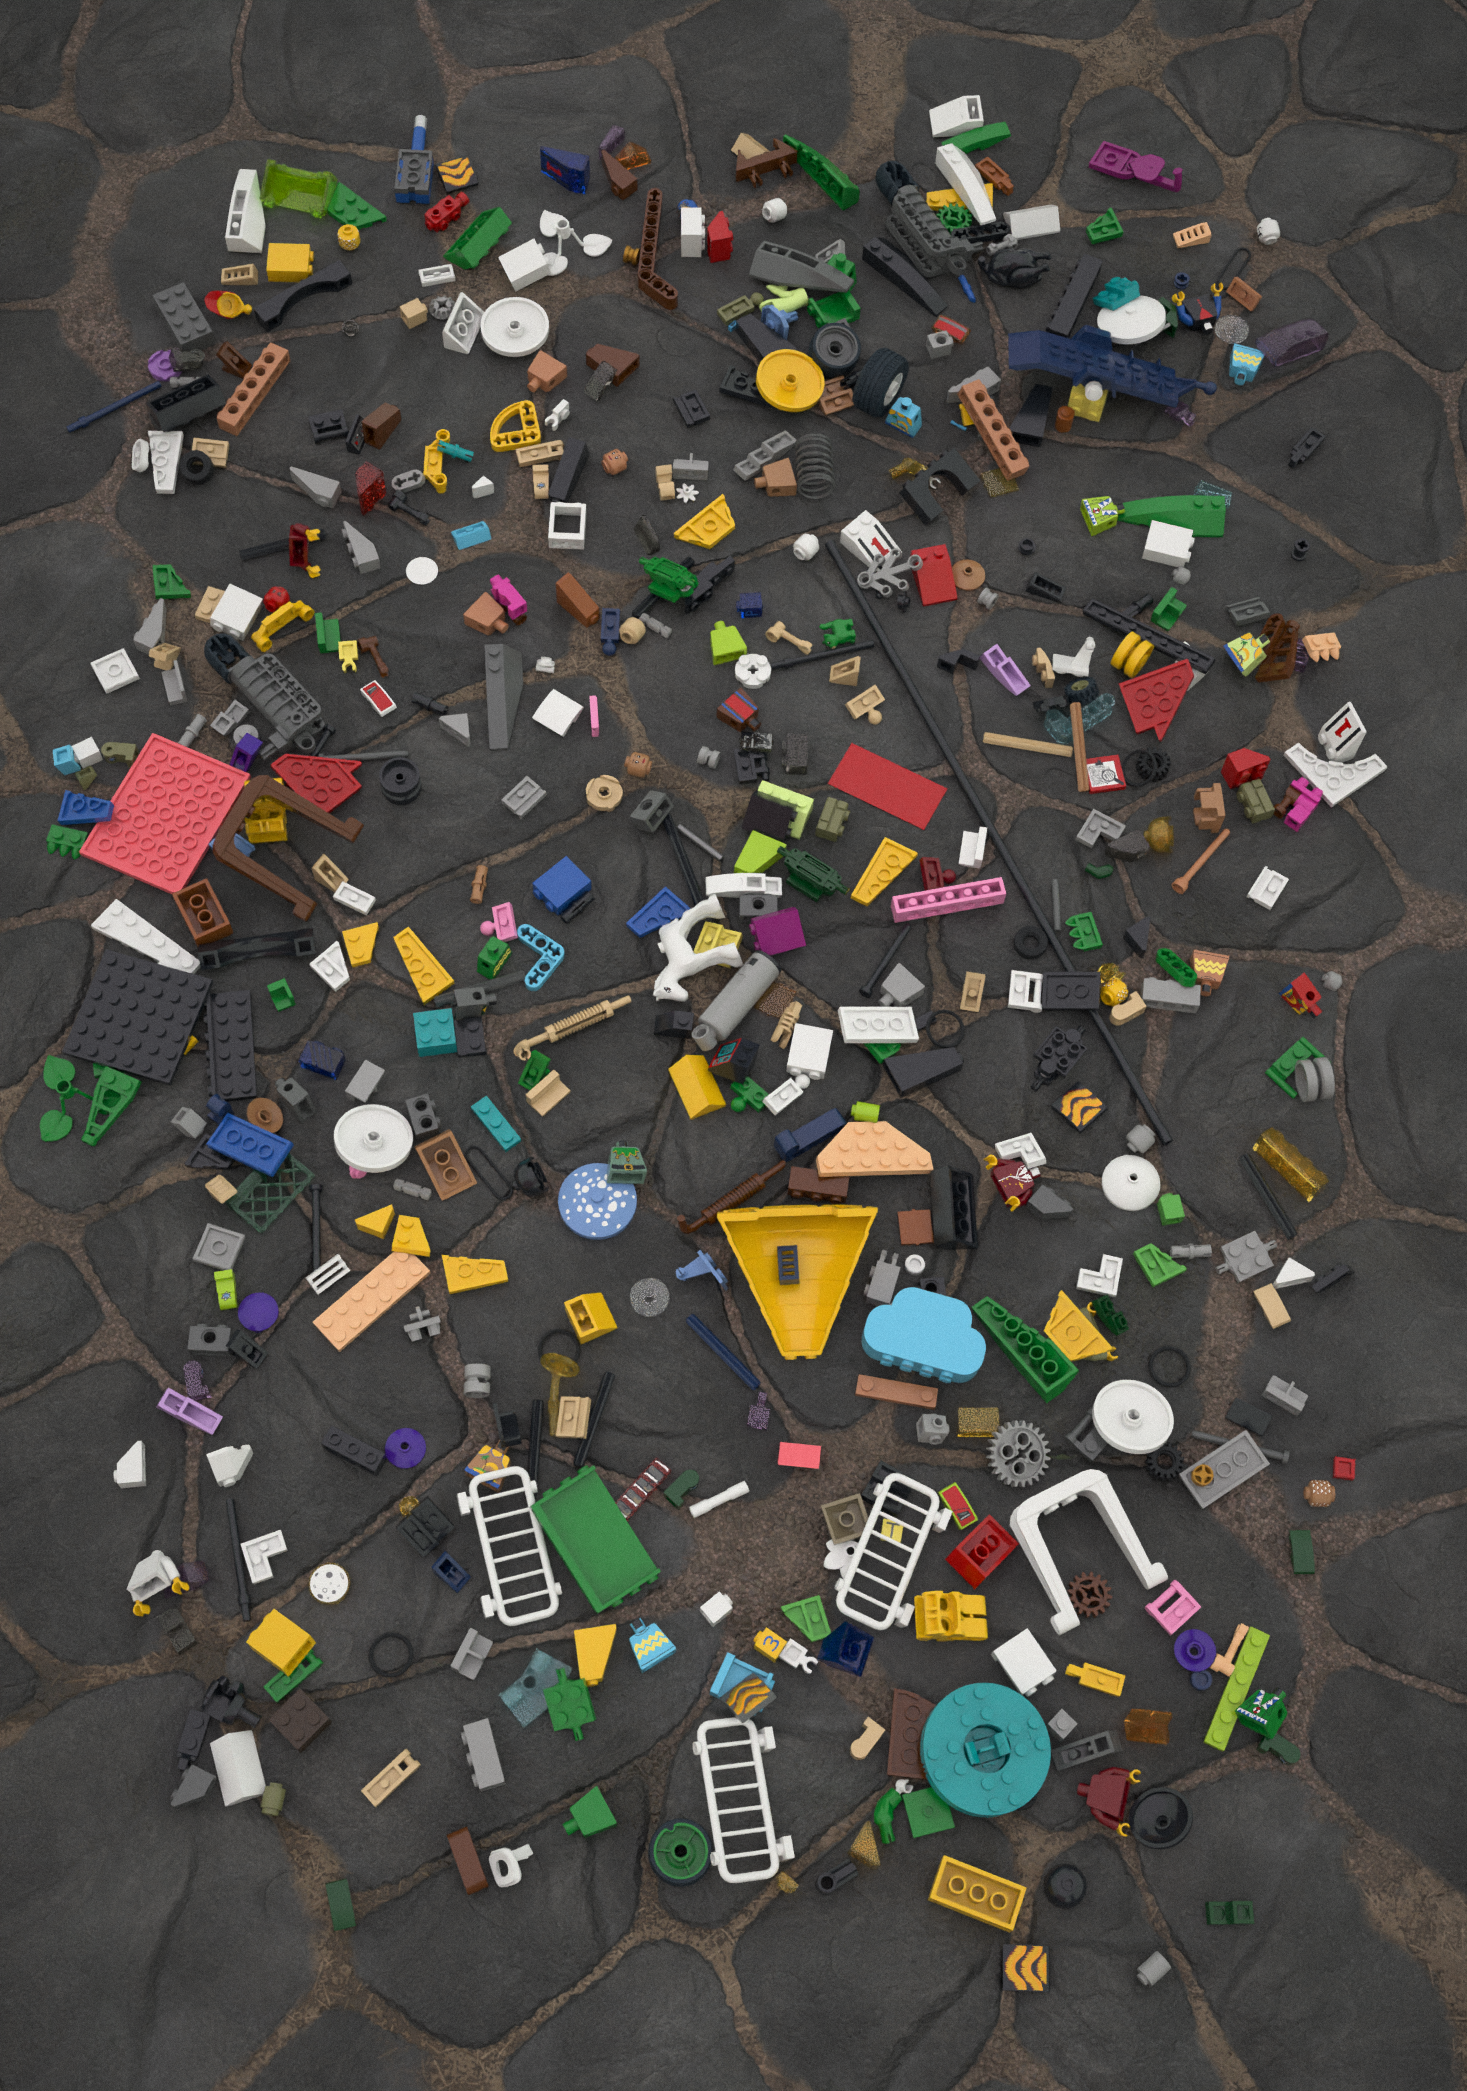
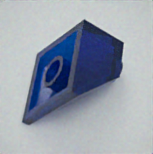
[817,1621,874,1677]

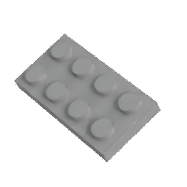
[1179,1430,1270,1509]

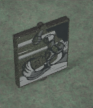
[738,731,774,752]

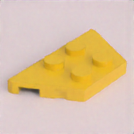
[674,494,735,549]
[1044,1290,1114,1362]

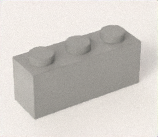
[1140,977,1201,1013]
[461,1718,506,1792]

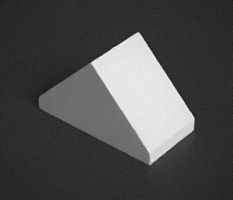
[1273,1258,1315,1289]

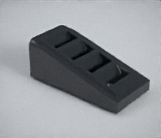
[1025,572,1066,603]

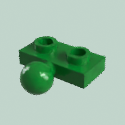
[730,1077,769,1113]

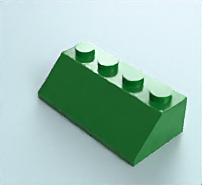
[443,207,512,270]

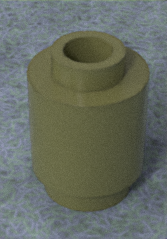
[260,1783,286,1816]

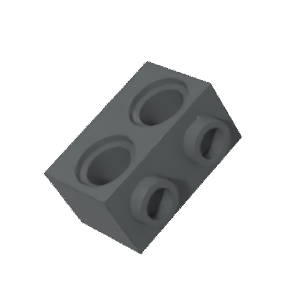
[405,1094,442,1142]

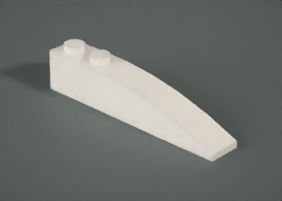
[935,144,996,225]

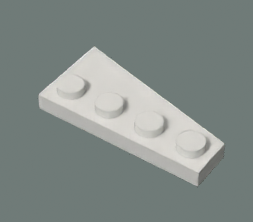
[148,431,184,494]

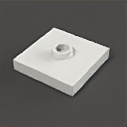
[90,648,140,694]

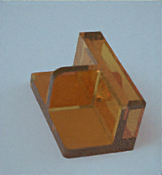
[1124,1709,1173,1745]

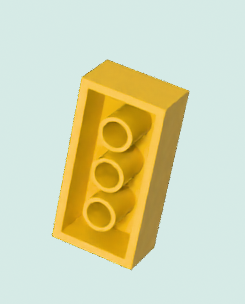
[928,1855,1026,1933]

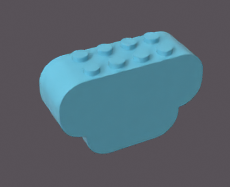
[861,1287,986,1383]

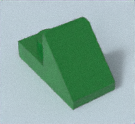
[518,1050,551,1090]

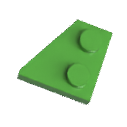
[1133,1243,1187,1287]
[781,1595,832,1643]

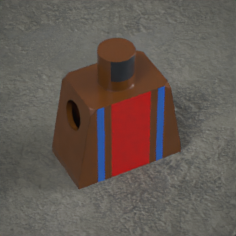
[716,687,761,732]

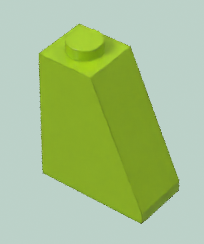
[734,830,787,873]

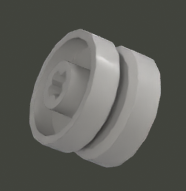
[1295,1057,1335,1102]

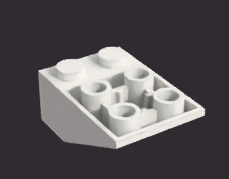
[929,95,984,137]

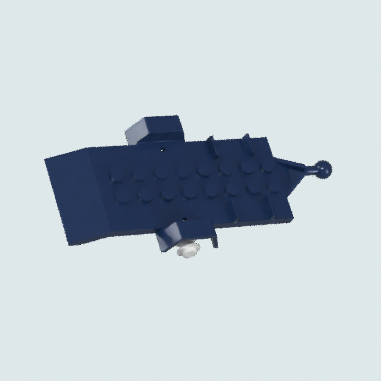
[1008,325,1217,408]

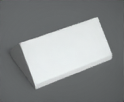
[1003,205,1060,240]
[442,292,484,354]
[210,1730,266,1807]

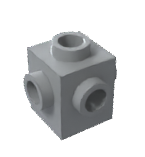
[916,1413,949,1445]

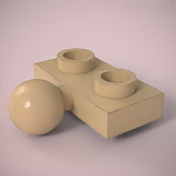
[845,685,885,725]

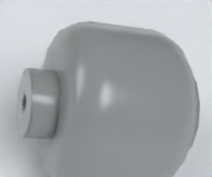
[1171,566,1191,585]
[1322,971,1342,991]

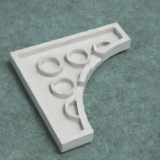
[1283,743,1387,808]

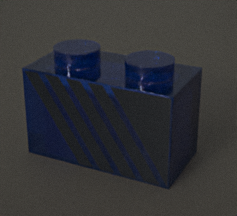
[299,1040,346,1080]

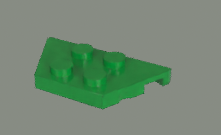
[327,182,387,230]

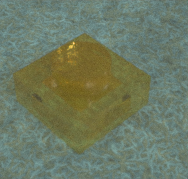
[776,1871,799,1894]

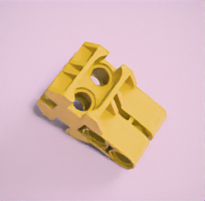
[244,778,288,843]
[914,1591,988,1642]

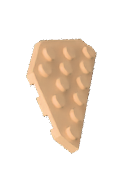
[816,1121,934,1177]

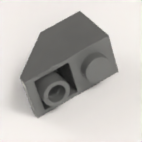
[1026,1184,1073,1220]
[170,1765,218,1809]

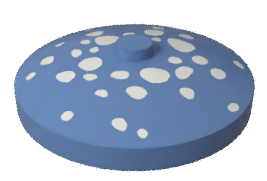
[558,1163,637,1240]

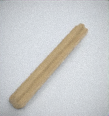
[983,732,1073,757]

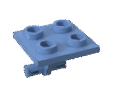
[676,1250,729,1291]

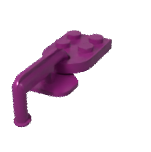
[1089,141,1183,192]

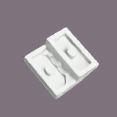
[532,689,584,737]

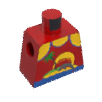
[1279,973,1322,1019]

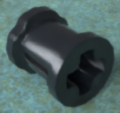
[1291,538,1310,561]

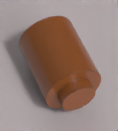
[1055,406,1075,433]

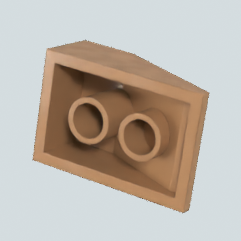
[414,1129,477,1201]

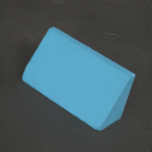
[451,521,491,550]

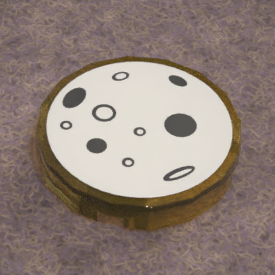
[308,1563,351,1606]

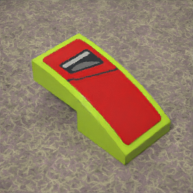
[937,1482,978,1530]

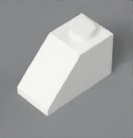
[114,1441,146,1488]

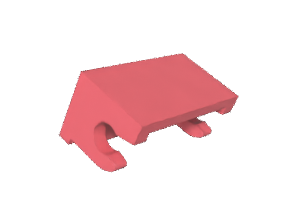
[778,1442,821,1469]

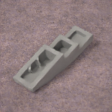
[733,430,797,481]

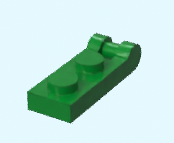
[263,1649,323,1704]

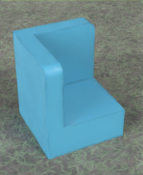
[53,745,81,775]

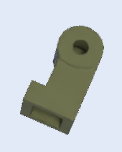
[101,742,139,768]

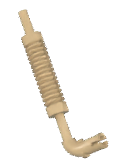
[513,995,632,1061]

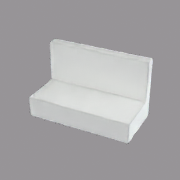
[958,827,987,869]

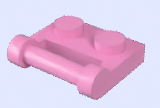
[1145,1580,1201,1636]

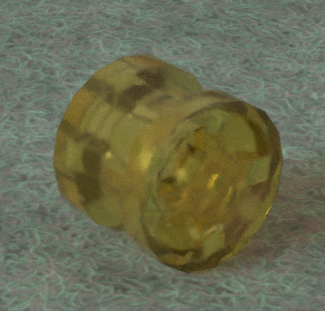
[399,1496,419,1517]

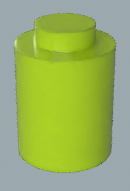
[851,1101,880,1123]

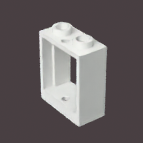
[548,502,586,550]

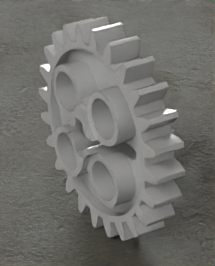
[986,1420,1051,1487]

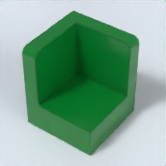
[267,978,296,1012]

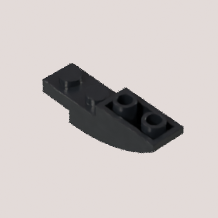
[684,556,735,614]

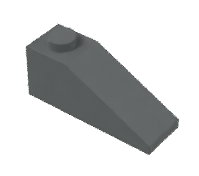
[1051,1730,1123,1771]

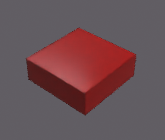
[1333,1456,1356,1481]

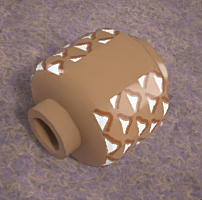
[1303,1480,1335,1507]

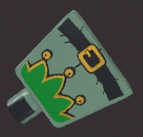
[607,1140,647,1184]

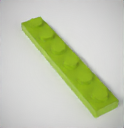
[1203,1626,1270,1752]

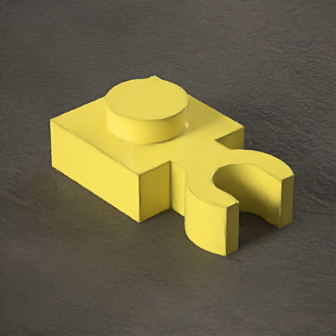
[338,640,358,673]

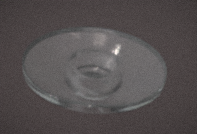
[1215,315,1249,344]
[630,1278,669,1317]

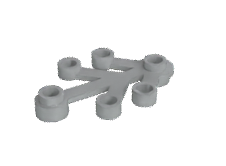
[857,548,923,597]

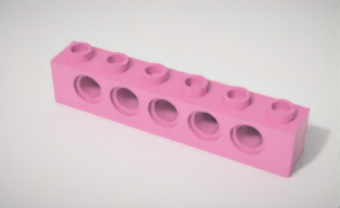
[891,877,1006,923]

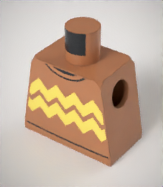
[1190,950,1229,996]

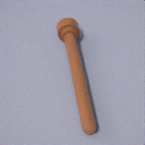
[1171,829,1230,894]

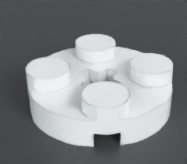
[735,654,771,689]

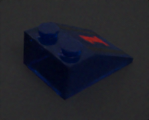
[540,146,590,194]

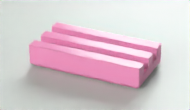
[590,696,599,737]

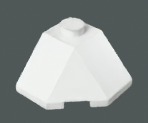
[207,1445,253,1487]

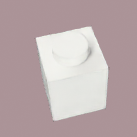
[72,737,103,769]
[700,1591,733,1627]

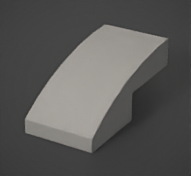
[210,700,251,736]

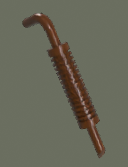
[677,1160,786,1234]

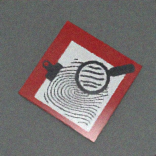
[1086,755,1126,794]

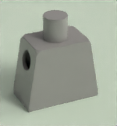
[878,963,925,1007]

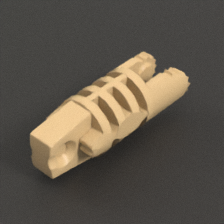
[771,1001,802,1049]

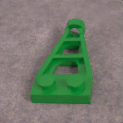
[81,1066,142,1147]

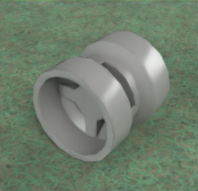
[697,746,721,769]

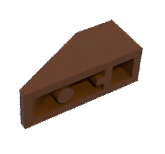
[601,150,638,200]

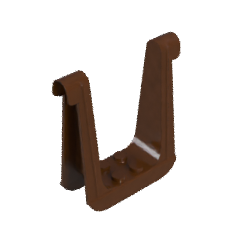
[212,775,364,922]

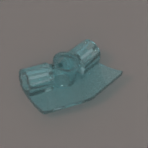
[499,1649,572,1727]

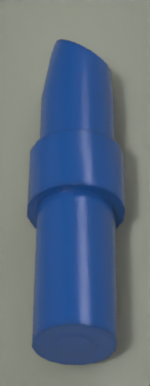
[958,275,976,303]

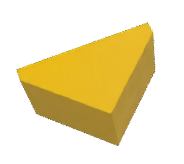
[355,1205,395,1239]

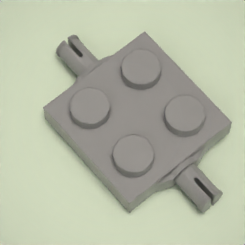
[1215,1231,1277,1283]

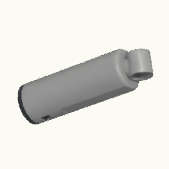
[692,950,781,1051]

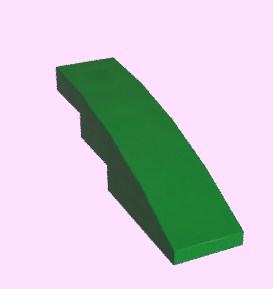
[941,122,1011,154]

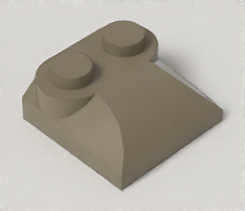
[821,1493,868,1545]

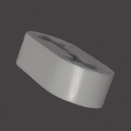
[392,469,425,493]

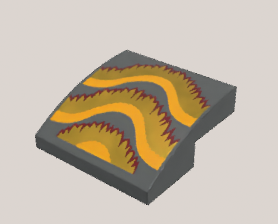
[720,1673,777,1723]

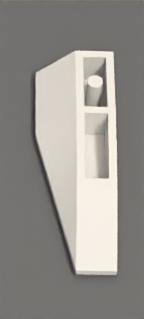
[225,169,266,253]

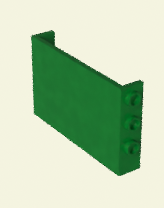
[529,1465,661,1614]

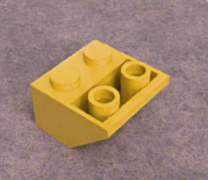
[564,1293,618,1344]

